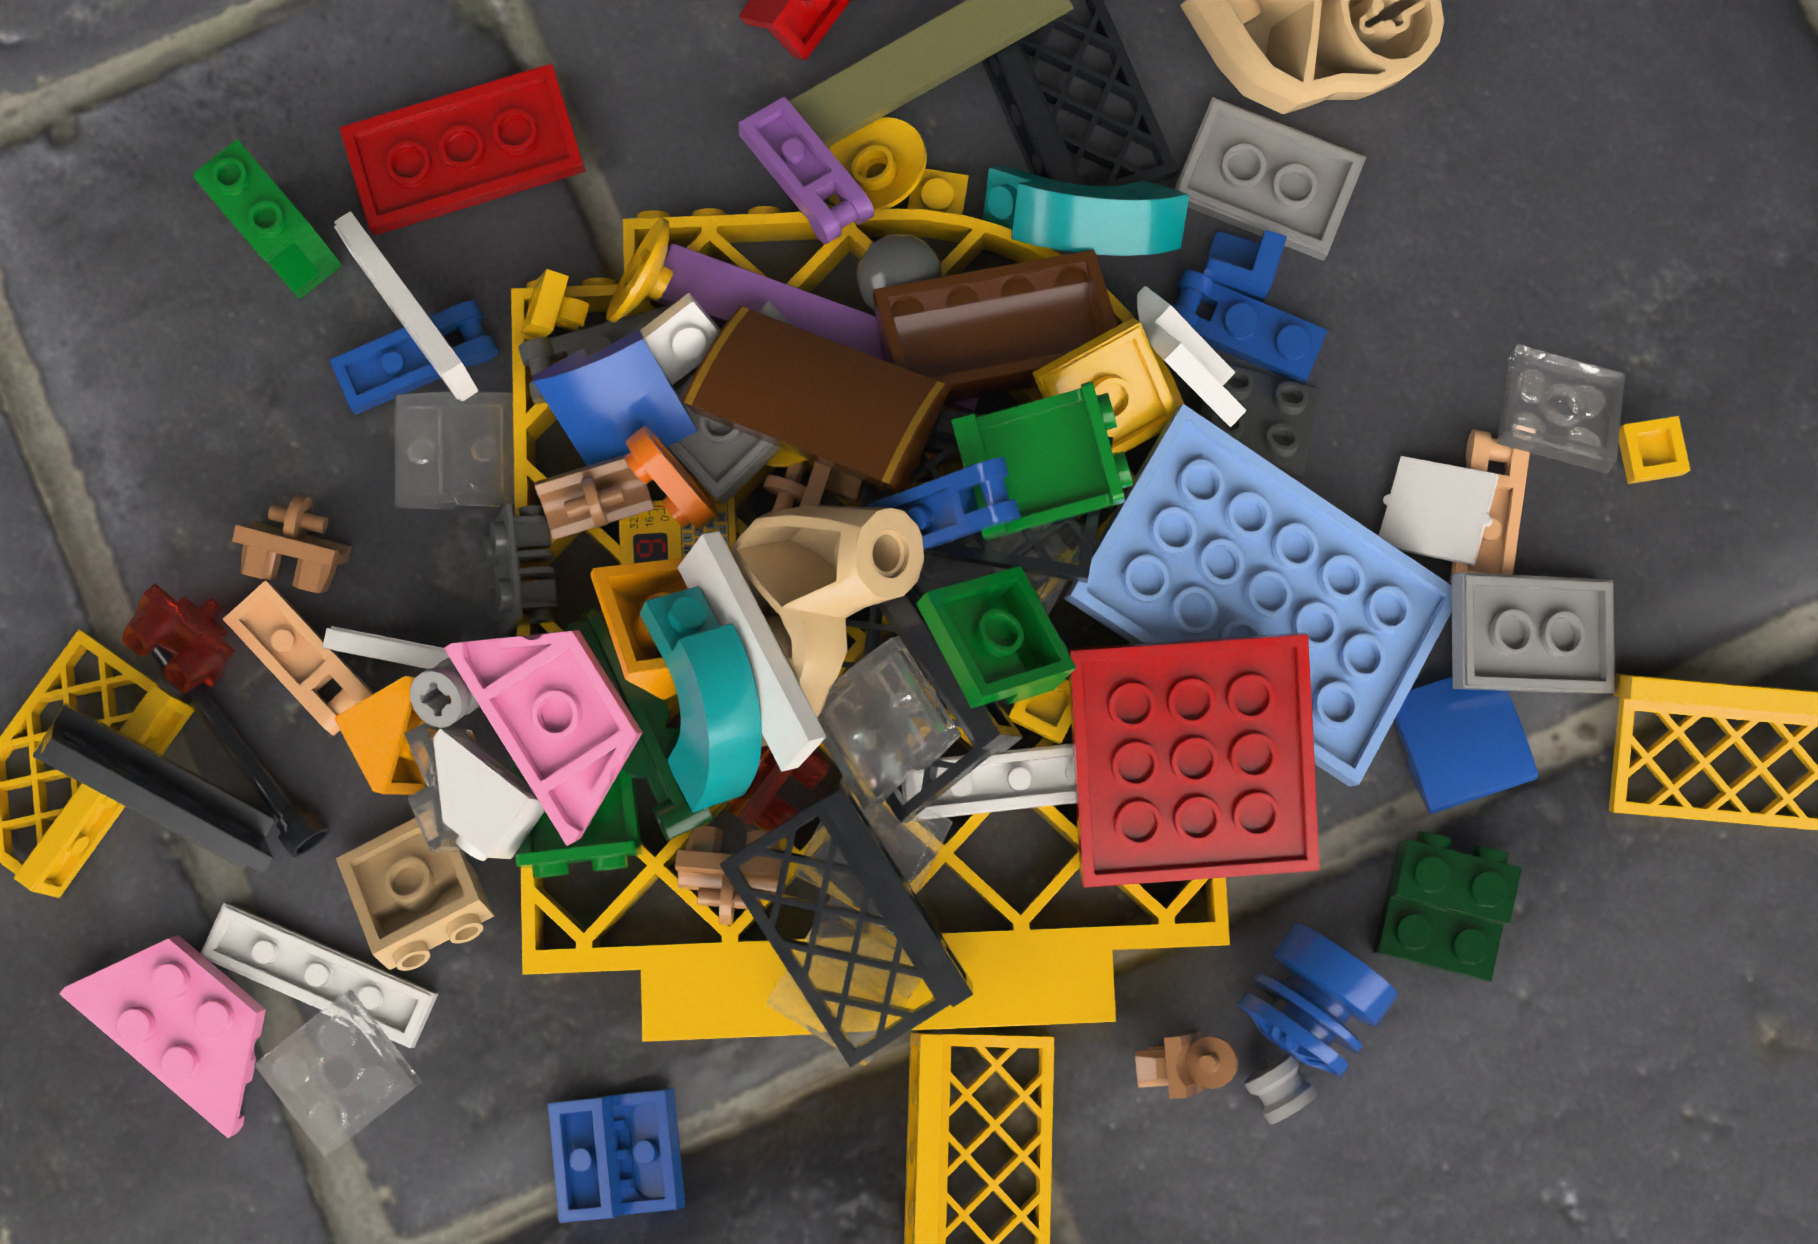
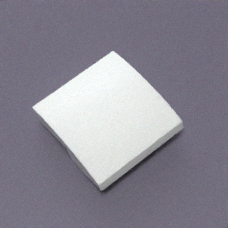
[1137,286,1247,427]

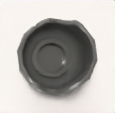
[856,234,942,311]

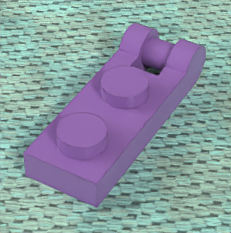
[738,96,874,244]

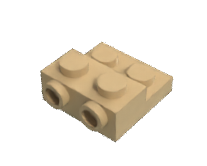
[336,805,494,971]

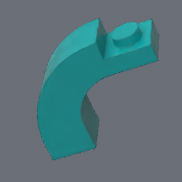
[983,165,1189,256]
[639,586,762,813]

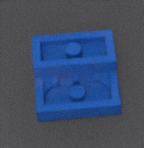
[532,329,698,466]
[1393,676,1538,815]
[548,1088,686,1223]

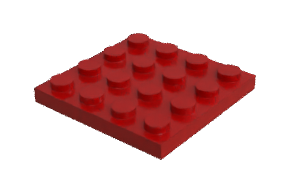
[1068,632,1320,888]

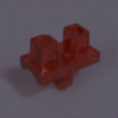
[121,583,236,693]
[726,746,830,831]

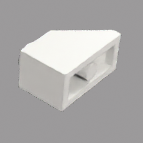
[433,728,545,861]

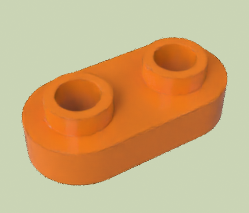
[624,425,719,530]

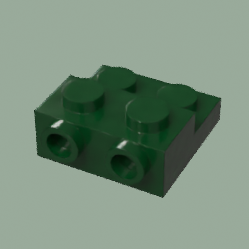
[1373,831,1522,982]

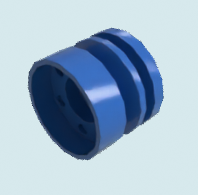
[1237,922,1398,1078]

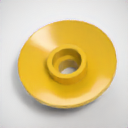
[828,117,927,209]
[606,218,673,323]

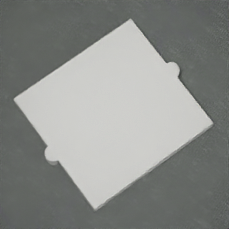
[1379,456,1499,566]

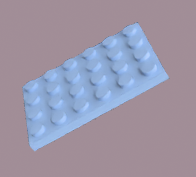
[1064,404,1452,787]

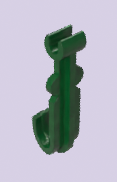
[566,608,713,841]

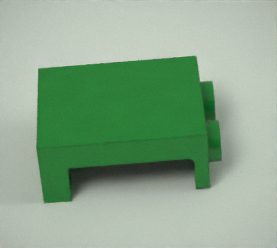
[193,139,343,300]
[951,381,1133,541]
[504,746,642,878]

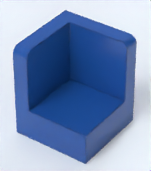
[1202,230,1287,303]

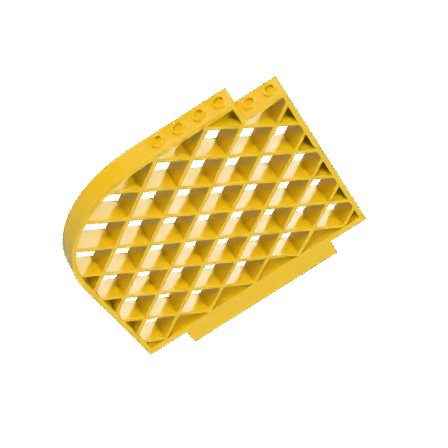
[511,204,1230,1042]

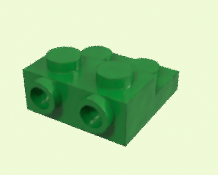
[916,566,1076,709]

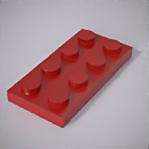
[339,63,586,236]

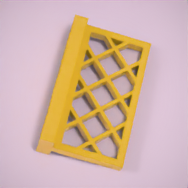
[0,629,195,898]
[1608,674,1818,830]
[904,1032,1054,1244]

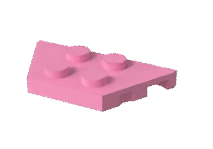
[444,630,643,846]
[60,935,266,1138]

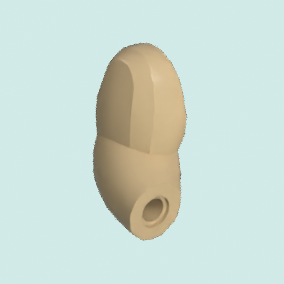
[1180,0,1444,114]
[730,505,924,746]

